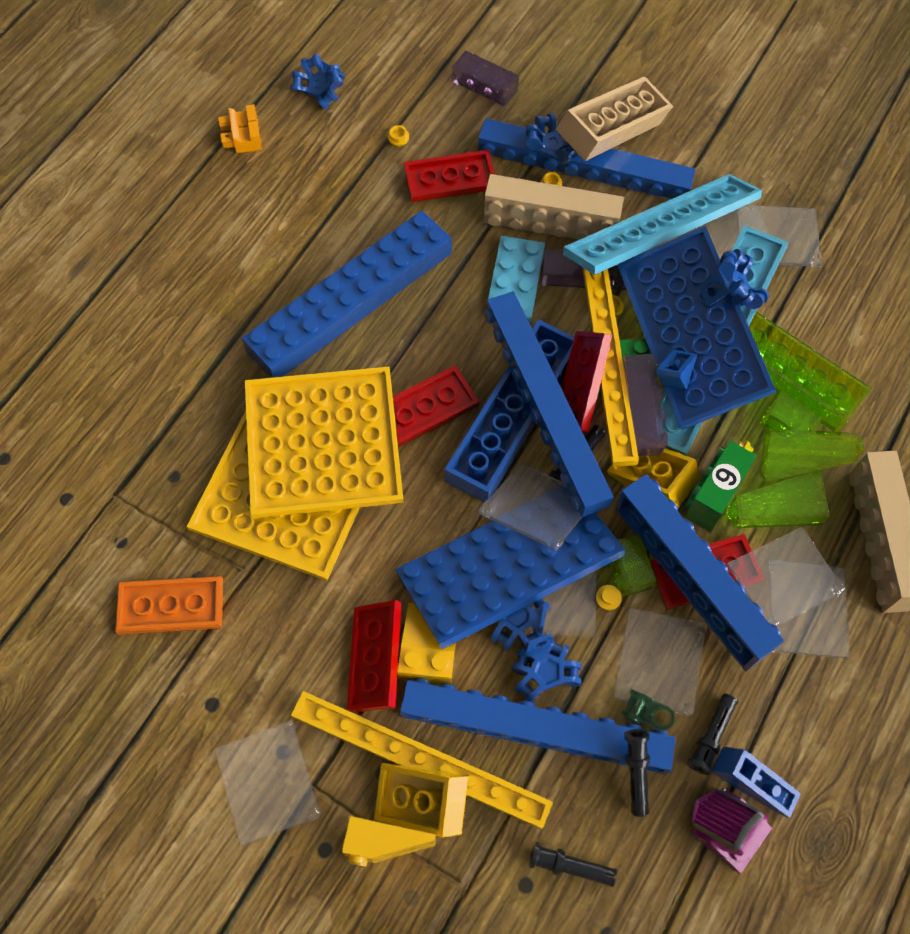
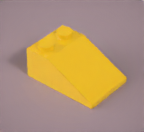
[607,438,701,508]
[398,602,456,685]
[374,763,468,837]
[342,816,436,867]

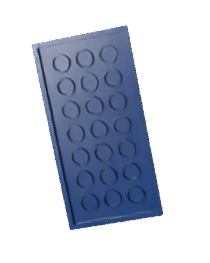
[617,226,776,430]
[395,486,625,650]

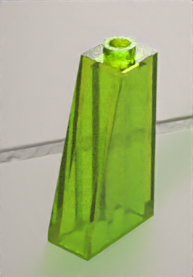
[760,428,864,481]
[727,470,830,528]

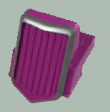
[691,788,772,873]

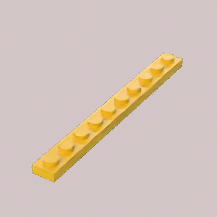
[582,267,639,467]
[291,691,553,830]

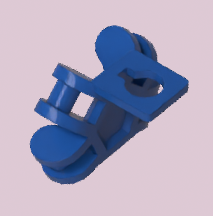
[290,53,346,110]
[526,113,578,164]
[699,249,769,309]
[490,598,551,652]
[511,633,581,702]

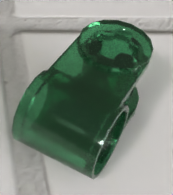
[620,689,675,730]

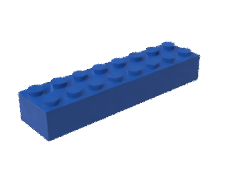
[444,319,574,504]
[615,474,784,672]

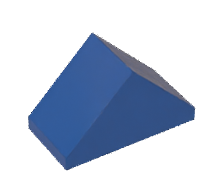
[656,349,697,390]

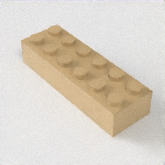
[556,76,673,161]
[484,174,624,240]
[849,451,910,613]

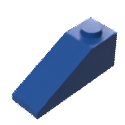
[712,746,801,818]

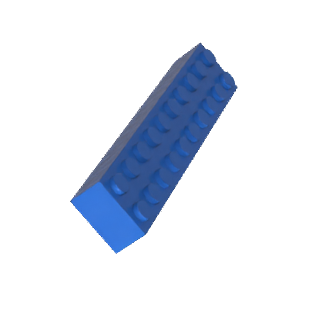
[242,210,452,378]

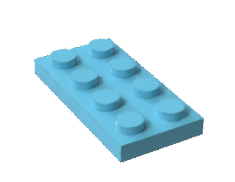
[488,236,545,323]

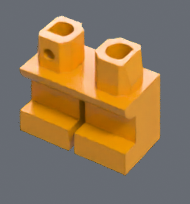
[218,104,262,153]

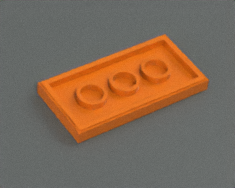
[115,576,223,635]

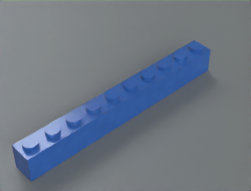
[478,118,696,199]
[484,291,614,517]
[400,678,676,775]

